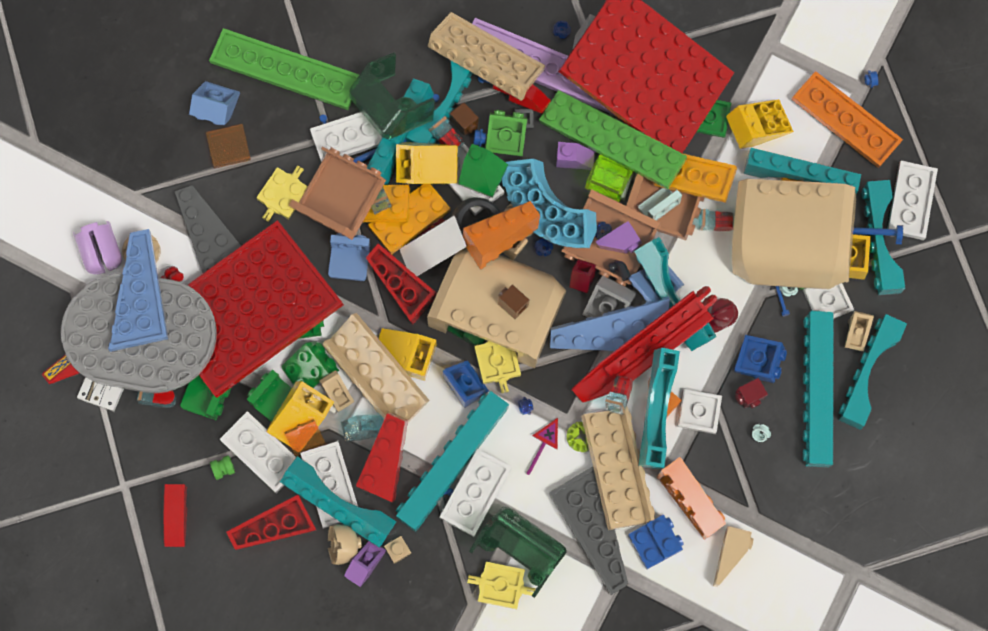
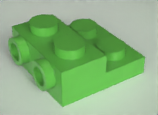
[486,110,527,156]

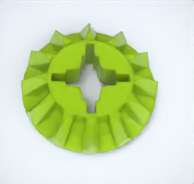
[567,422,589,452]

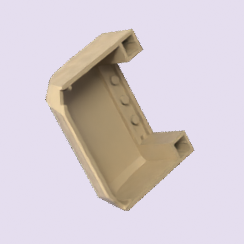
[732,179,856,290]
[427,248,566,369]

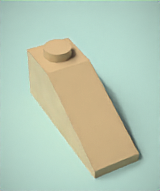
[713,526,754,587]

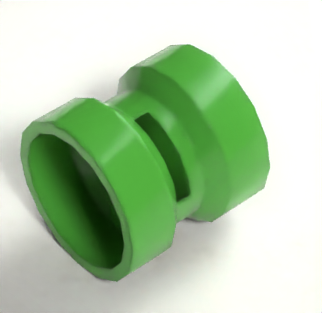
[210,455,235,480]

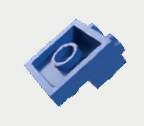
[735,335,787,383]
[628,515,684,570]

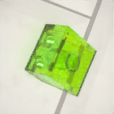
[585,155,633,203]

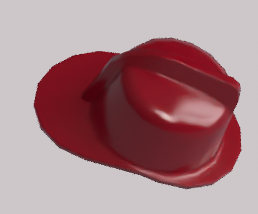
[707,298,738,333]

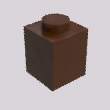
[450,102,479,136]
[498,284,530,319]

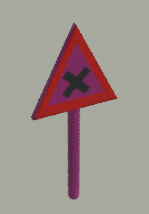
[527,418,558,475]

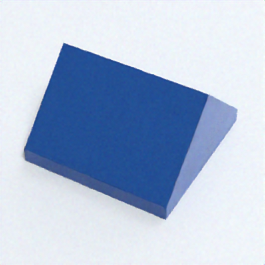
[443,360,489,408]

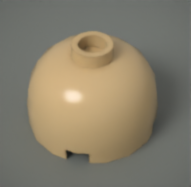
[328,524,361,565]

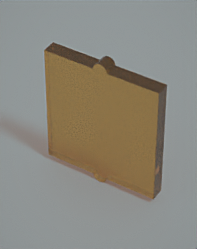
[284,419,326,458]

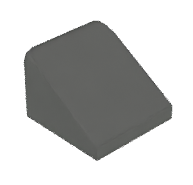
[514,107,533,128]

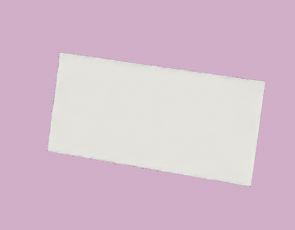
[400,216,467,276]

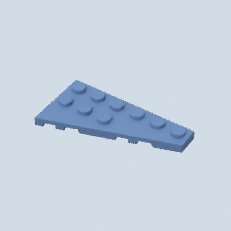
[108,229,168,352]
[550,296,670,351]

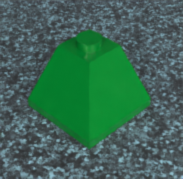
[458,144,508,198]

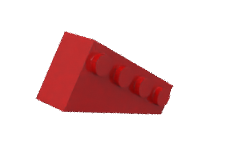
[366,244,437,324]
[356,412,408,502]
[226,495,317,550]

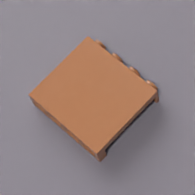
[289,147,386,240]
[626,174,704,241]
[562,189,661,286]

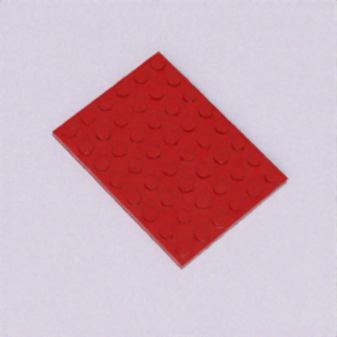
[558,0,734,153]
[188,220,344,398]

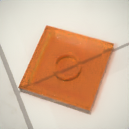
[206,124,251,169]

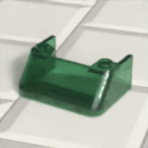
[349,52,435,139]
[469,506,567,598]

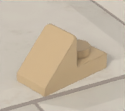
[844,311,874,351]
[319,370,354,412]

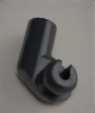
[608,260,631,281]

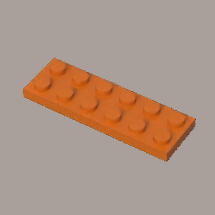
[791,71,903,168]

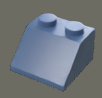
[189,81,240,125]

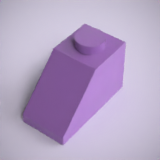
[556,142,595,170]
[596,221,642,254]
[344,541,386,587]

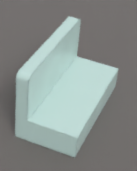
[638,188,682,221]

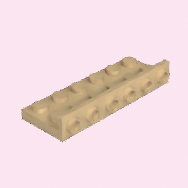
[428,12,545,100]
[322,313,430,423]
[581,406,655,530]

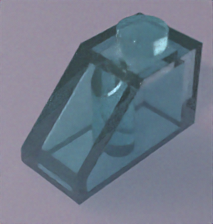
[341,415,384,441]

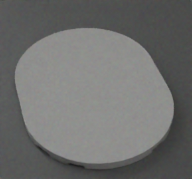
[61,273,217,393]

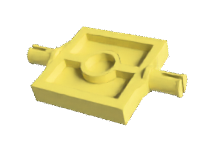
[257,166,308,222]
[475,341,521,393]
[467,562,536,610]

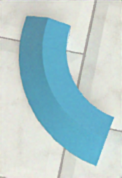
[502,159,597,248]

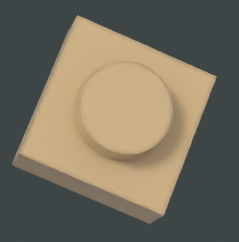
[384,536,411,564]

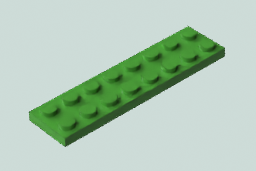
[209,28,361,110]
[539,90,687,189]

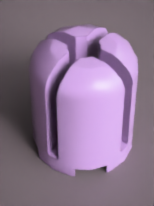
[73,221,122,275]

